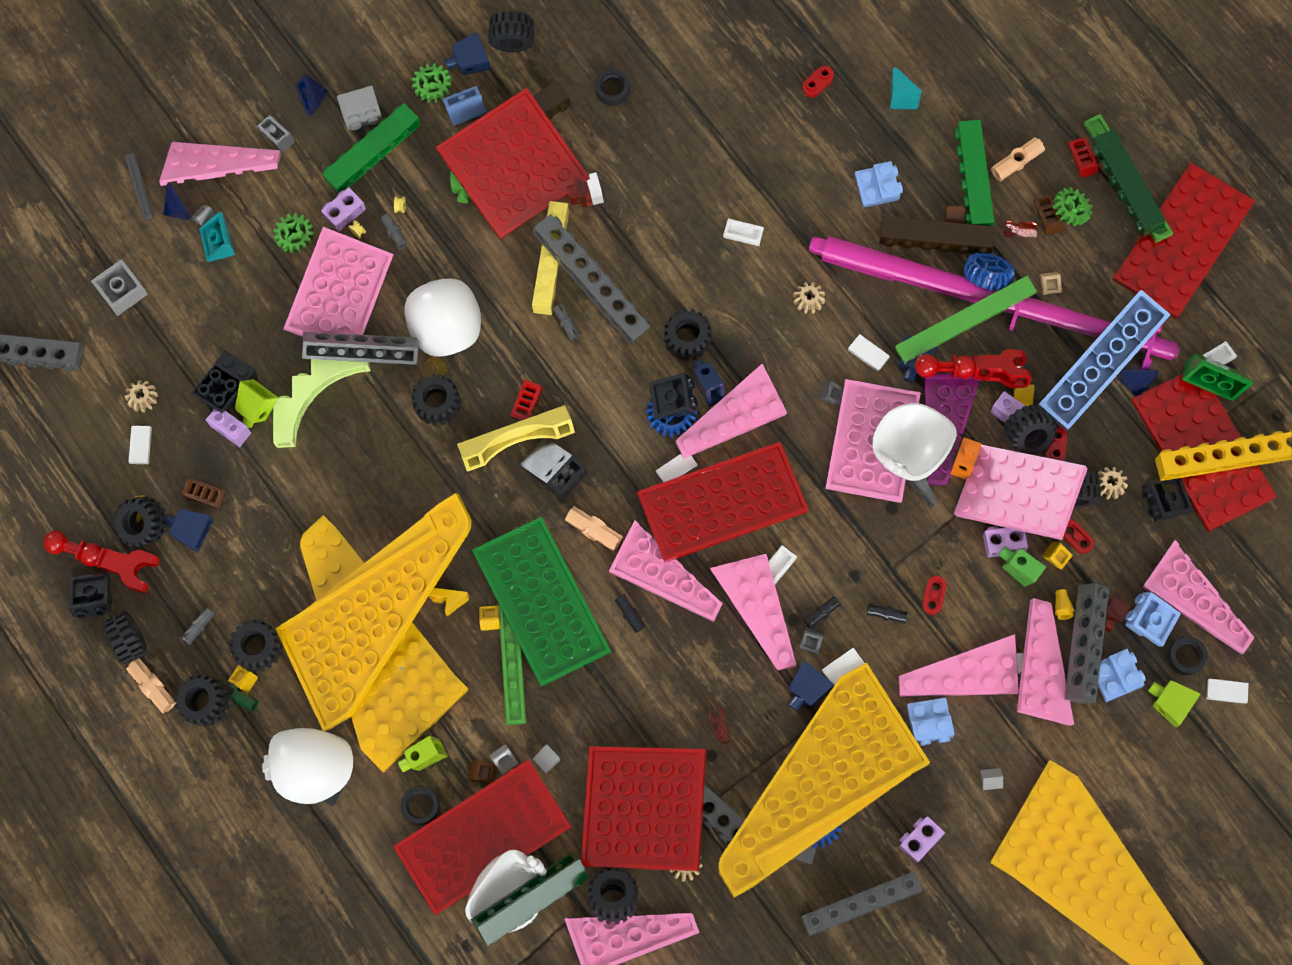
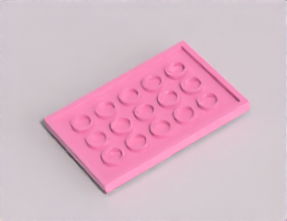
[283,227,393,337]
[826,379,921,503]
[954,445,1087,540]

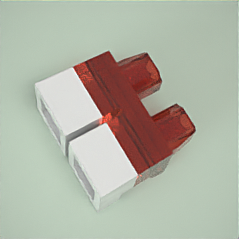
[566,172,604,208]

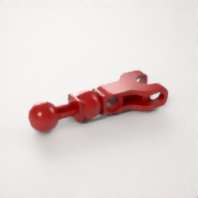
[915,349,1032,388]
[43,530,160,594]

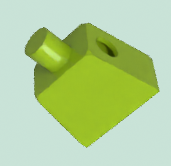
[235,379,278,428]
[1148,680,1200,728]
[398,736,448,772]

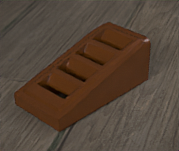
[1033,194,1064,236]
[182,477,227,510]

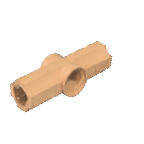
[991,137,1045,182]
[565,506,623,551]
[126,658,176,713]

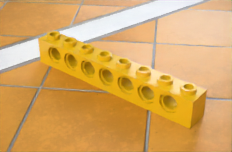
[1155,430,1292,481]

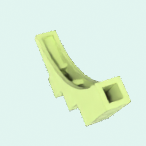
[273,359,370,448]

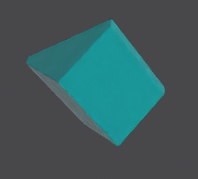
[890,67,922,109]
[199,212,235,262]

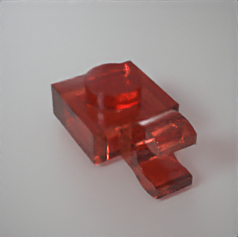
[1004,221,1038,239]
[1105,596,1131,633]
[709,708,730,744]

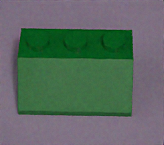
[1182,353,1253,401]

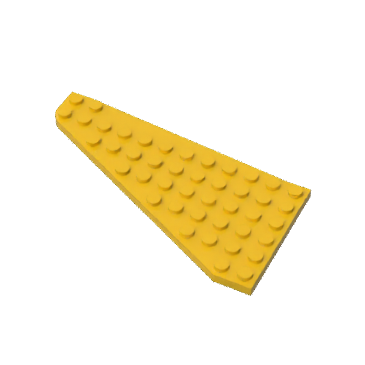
[275,493,471,732]
[300,515,469,773]
[718,662,930,898]
[990,760,1204,965]

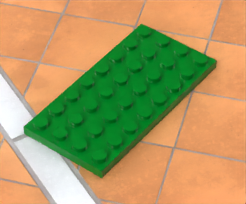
[472,517,611,687]

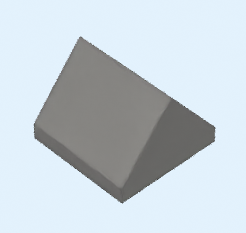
[192,205,215,226]
[980,768,1003,790]

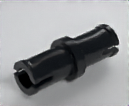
[614,594,645,633]
[803,596,841,629]
[866,603,908,624]

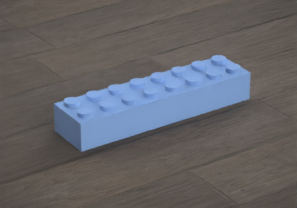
[1038,290,1170,431]

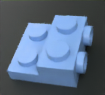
[854,161,903,208]
[1125,592,1181,647]
[1098,649,1146,702]
[907,698,954,746]

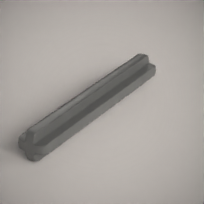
[125,153,153,220]

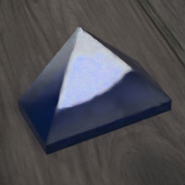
[295,75,328,116]
[164,183,191,220]
[1117,370,1159,396]

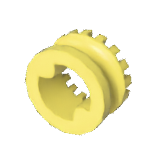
[394,196,406,213]
[348,220,366,239]

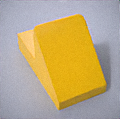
[429,588,469,616]

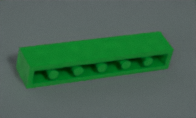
[322,103,421,194]
[954,120,994,227]

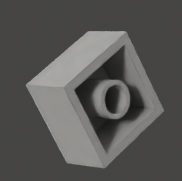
[337,86,382,131]
[91,259,148,316]

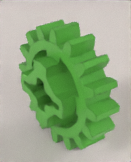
[412,63,452,103]
[1053,187,1092,226]
[273,213,315,254]

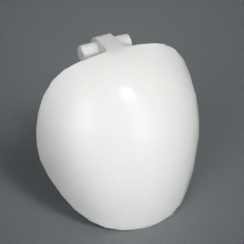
[405,279,481,356]
[873,403,957,481]
[262,728,353,804]
[465,850,547,933]

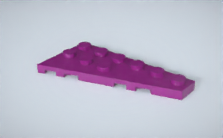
[924,374,980,486]

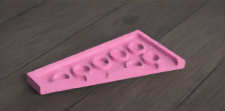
[159,142,281,186]
[675,364,787,459]
[609,520,722,622]
[1142,540,1254,654]
[710,554,797,671]
[1017,598,1074,726]
[898,635,1019,697]
[565,913,699,965]

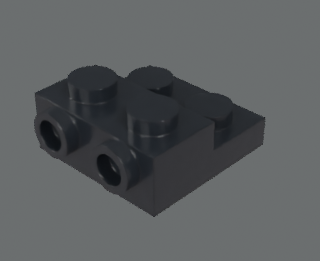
[649,373,698,420]
[1141,478,1194,522]
[69,571,112,619]

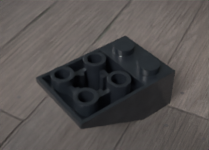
[191,350,258,414]
[519,438,588,501]

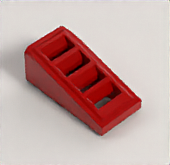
[1068,137,1098,178]
[510,380,543,421]

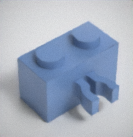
[443,86,487,126]

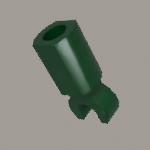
[226,684,259,712]

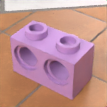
[321,188,366,233]
[990,391,1025,423]
[206,409,251,448]
[983,526,1028,558]
[899,816,945,864]

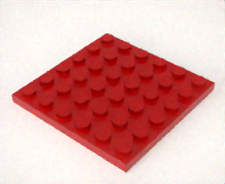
[436,88,590,240]
[581,746,707,871]

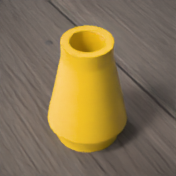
[1055,589,1075,620]

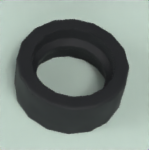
[595,69,630,106]
[1167,636,1208,675]
[401,786,440,825]

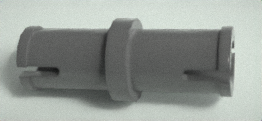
[380,213,408,250]
[553,303,581,342]
[180,607,215,645]

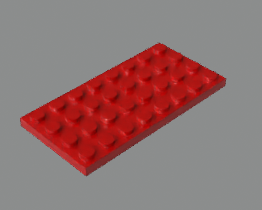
[1112,163,1255,319]
[1131,374,1277,532]
[637,442,809,563]
[393,759,572,915]

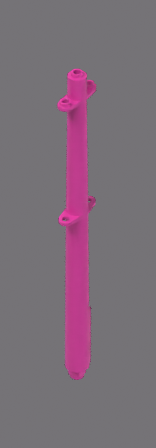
[809,236,1180,370]

